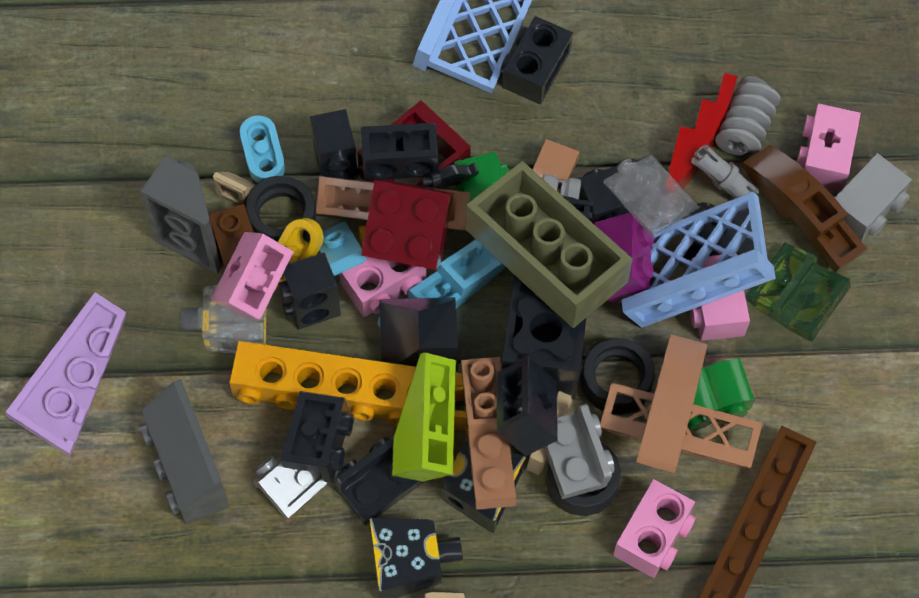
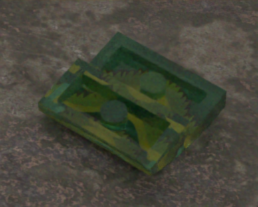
[746,242,851,342]

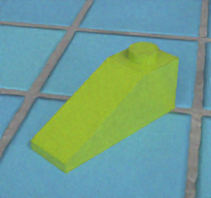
[392,353,456,482]

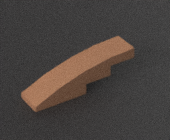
[316,176,470,230]
[636,334,708,473]

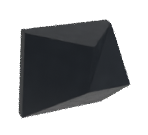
[379,297,458,372]

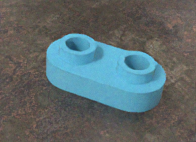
[240,115,285,183]

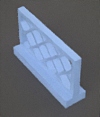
[412,0,532,94]
[622,192,776,328]

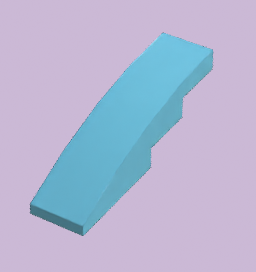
[377,240,506,327]

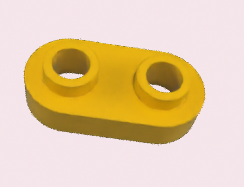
[277,218,324,287]

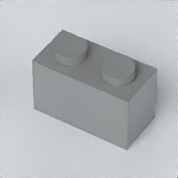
[835,153,912,241]

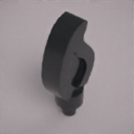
[421,163,479,188]

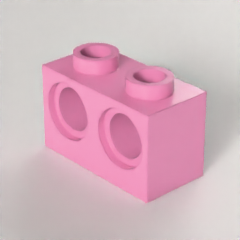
[339,256,426,318]
[613,479,696,579]

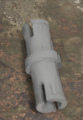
[692,145,759,199]

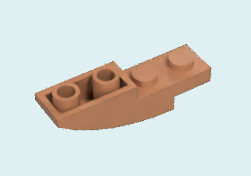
[461,357,516,510]

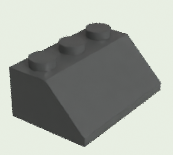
[140,156,221,274]
[140,379,229,524]

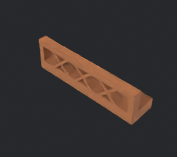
[600,383,763,471]

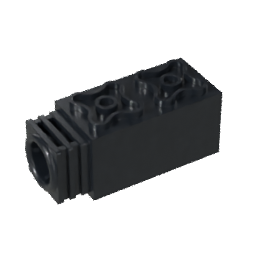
[502,195,594,400]

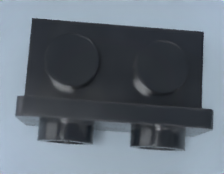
[281,391,354,483]
[336,436,425,526]

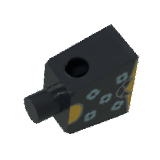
[441,441,525,533]
[370,518,463,598]

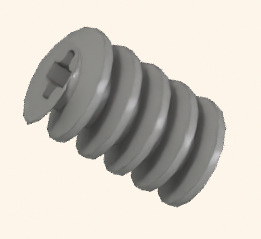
[715,76,781,156]

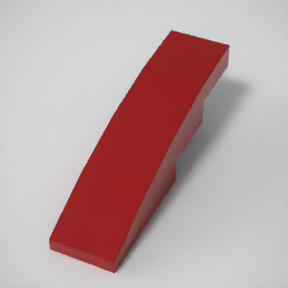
[661,73,738,207]

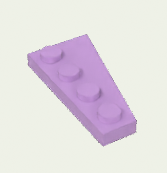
[5,293,126,457]

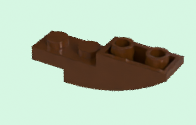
[741,145,867,273]

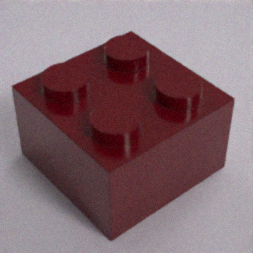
[361,179,454,270]

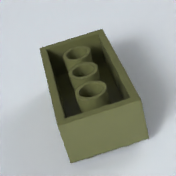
[465,161,633,328]

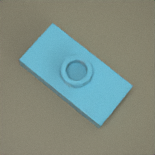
[319,221,367,276]

